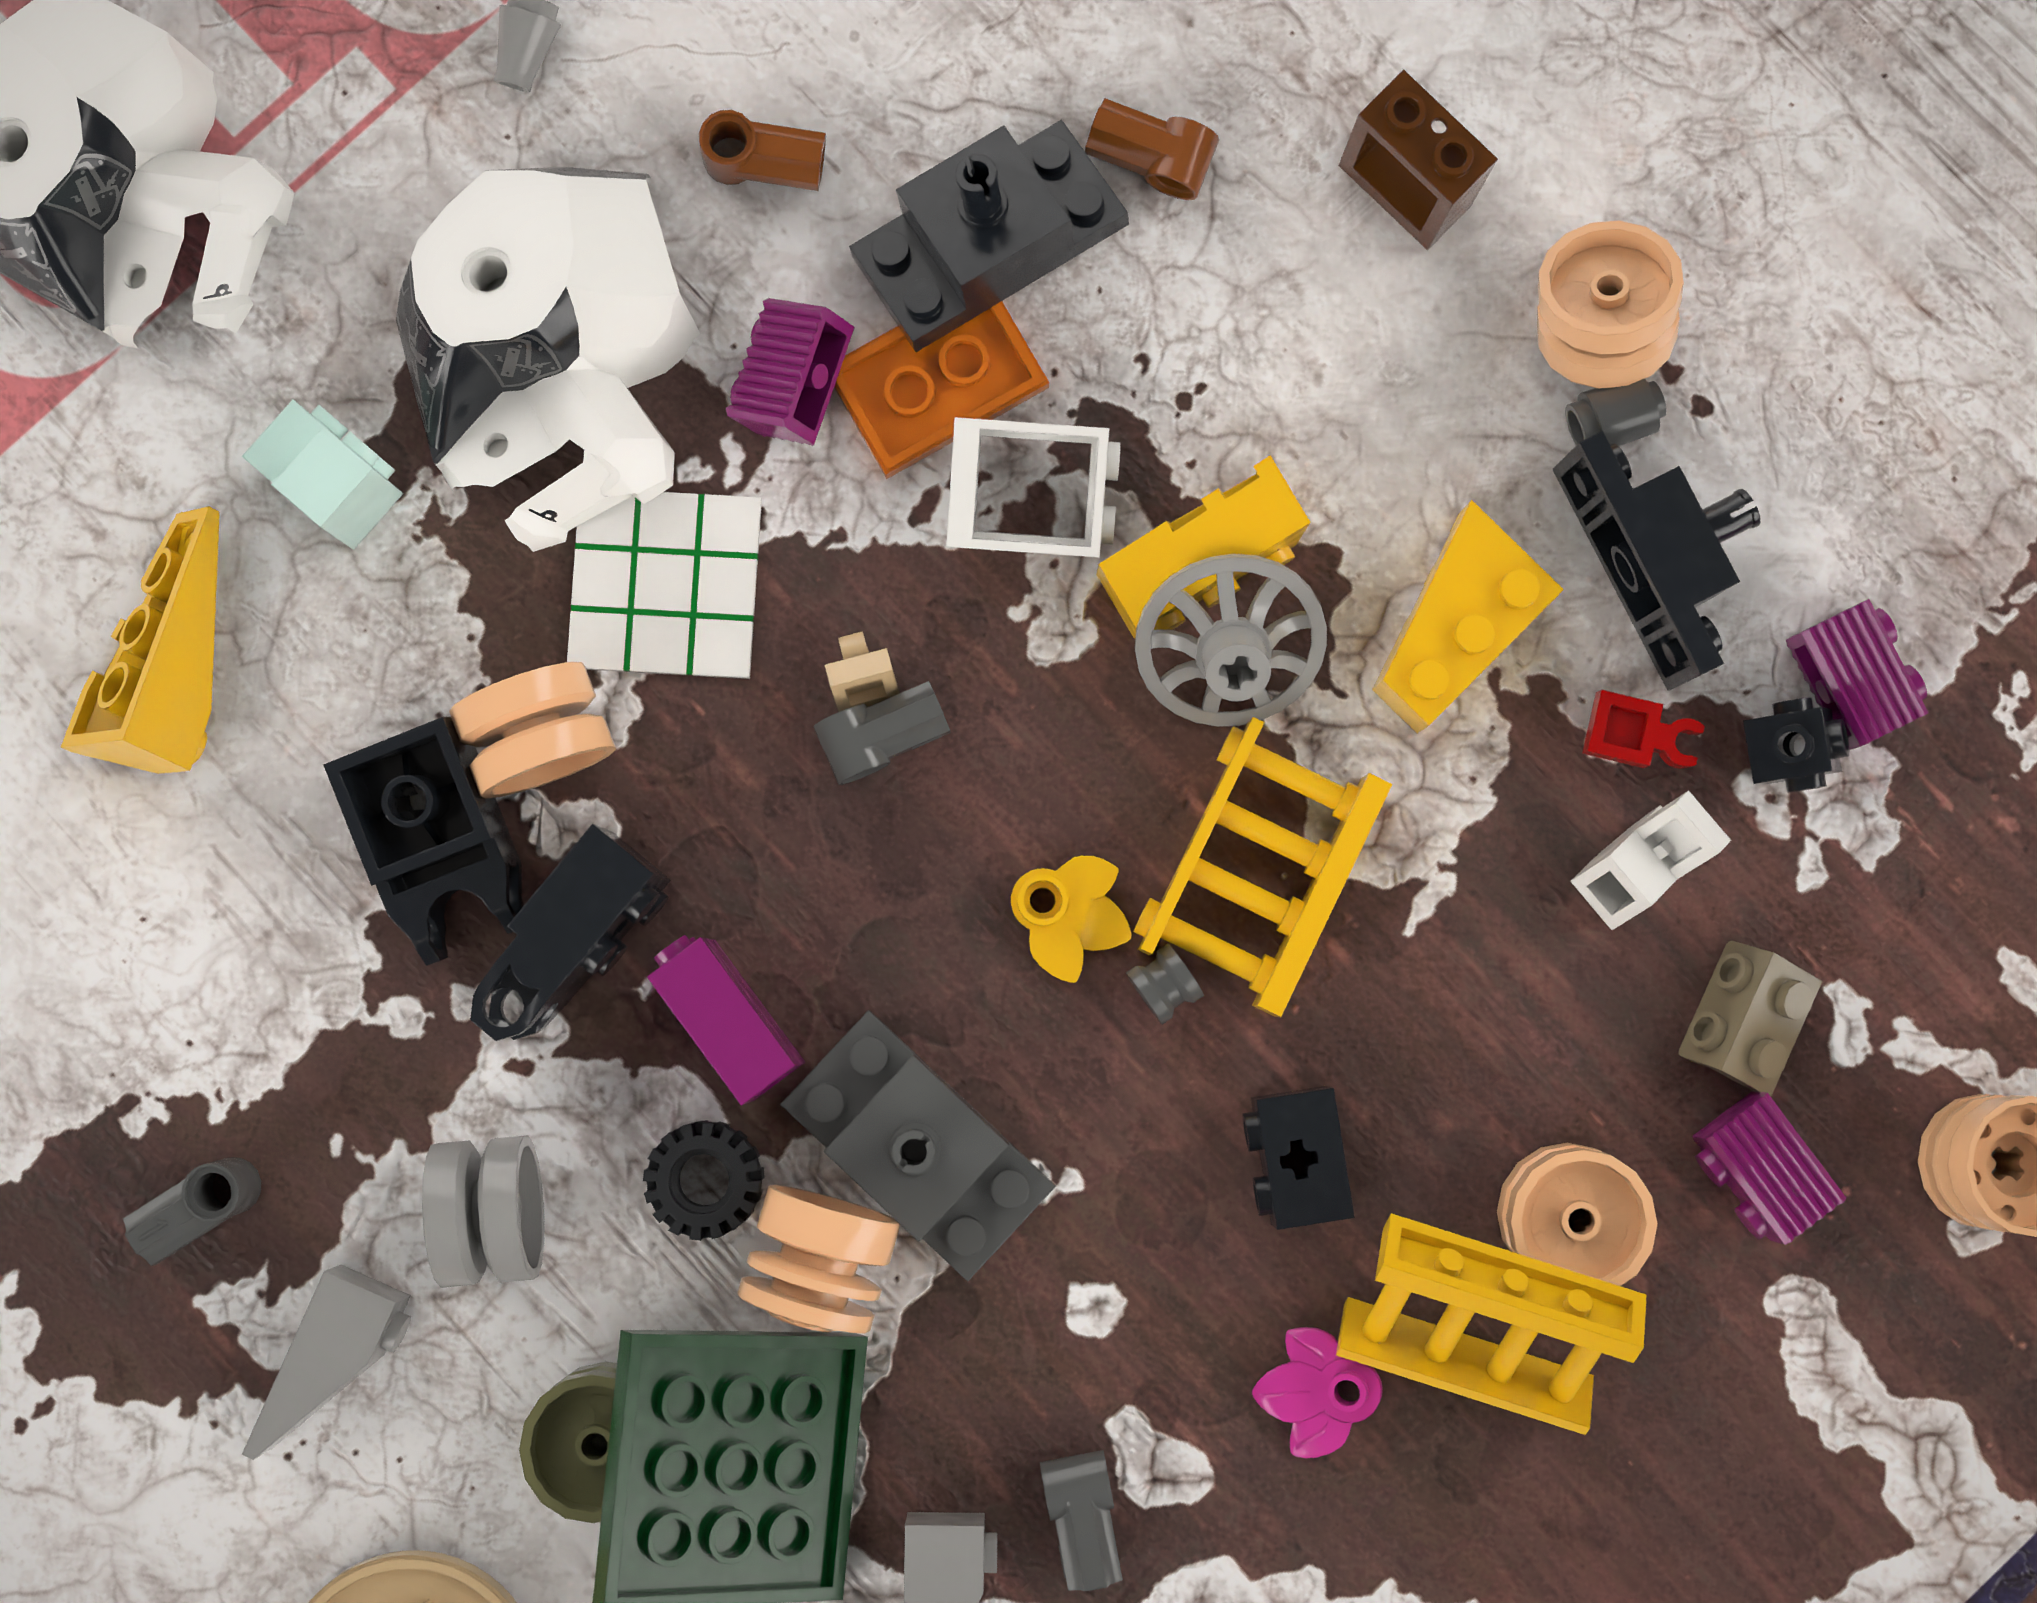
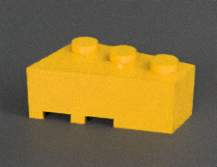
[1096,455,1311,639]
[1372,500,1564,734]

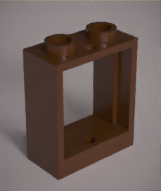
[1338,69,1498,251]

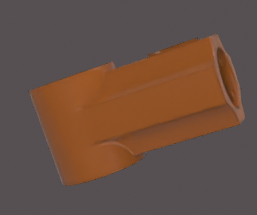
[1085,98,1219,200]
[699,110,826,191]

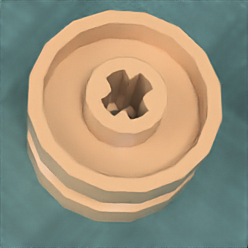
[1537,220,1684,389]
[449,662,616,799]
[1497,1142,1657,1286]

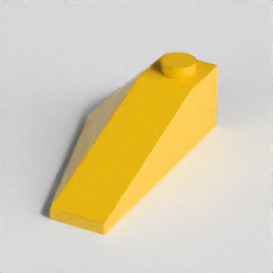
[61,506,220,774]

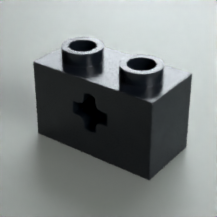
[1242,1086,1355,1230]

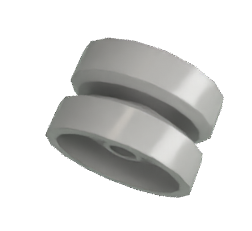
[422,1135,544,1288]

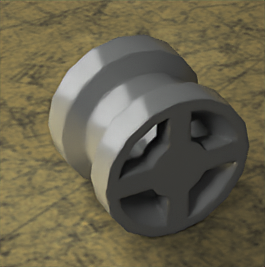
[1126,944,1204,1025]

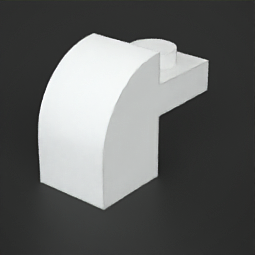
[1570,790,1731,930]

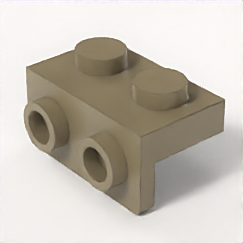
[1678,941,1822,1097]

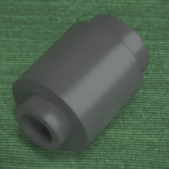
[1565,379,1666,446]

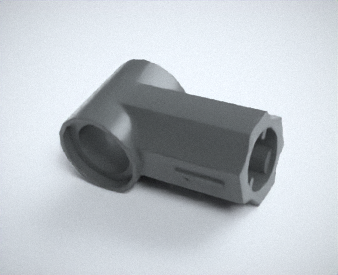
[814,681,951,785]
[123,1157,262,1266]
[1040,1450,1123,1591]

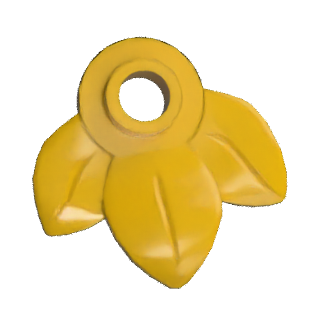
[1011,856,1132,983]

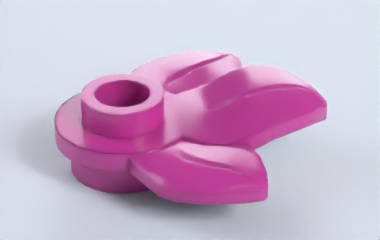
[1252,1327,1382,1458]

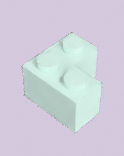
[242,399,403,550]

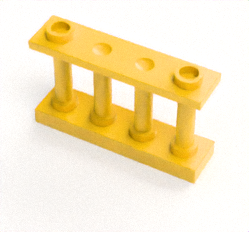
[1133,717,1392,1017]
[1336,1213,1647,1435]

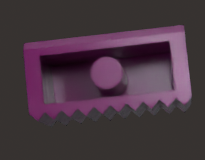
[726,298,855,446]
[1786,599,1929,750]
[1692,1091,1847,1245]

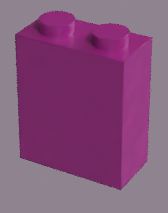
[647,935,806,1106]

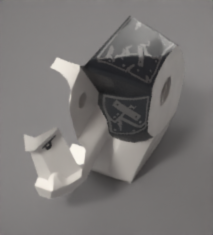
[0,0,295,349]
[396,167,700,552]

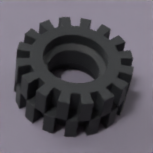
[643,1120,765,1241]

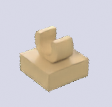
[825,631,900,712]

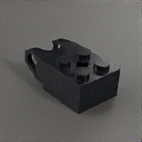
[323,717,524,966]
[470,824,671,1041]

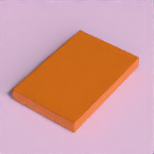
[834,301,1049,479]

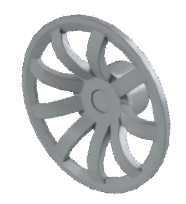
[1135,554,1327,726]

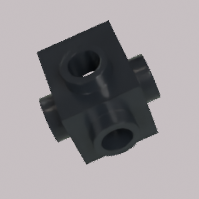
[1743,698,1850,793]

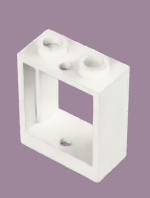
[946,417,1120,558]

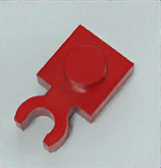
[1582,690,1705,769]

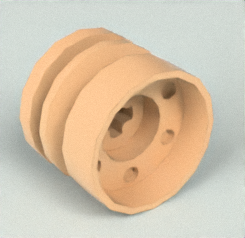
[1918,1094,2037,1237]
[737,1185,900,1334]

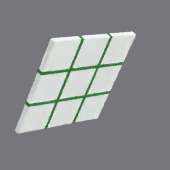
[567,492,762,679]

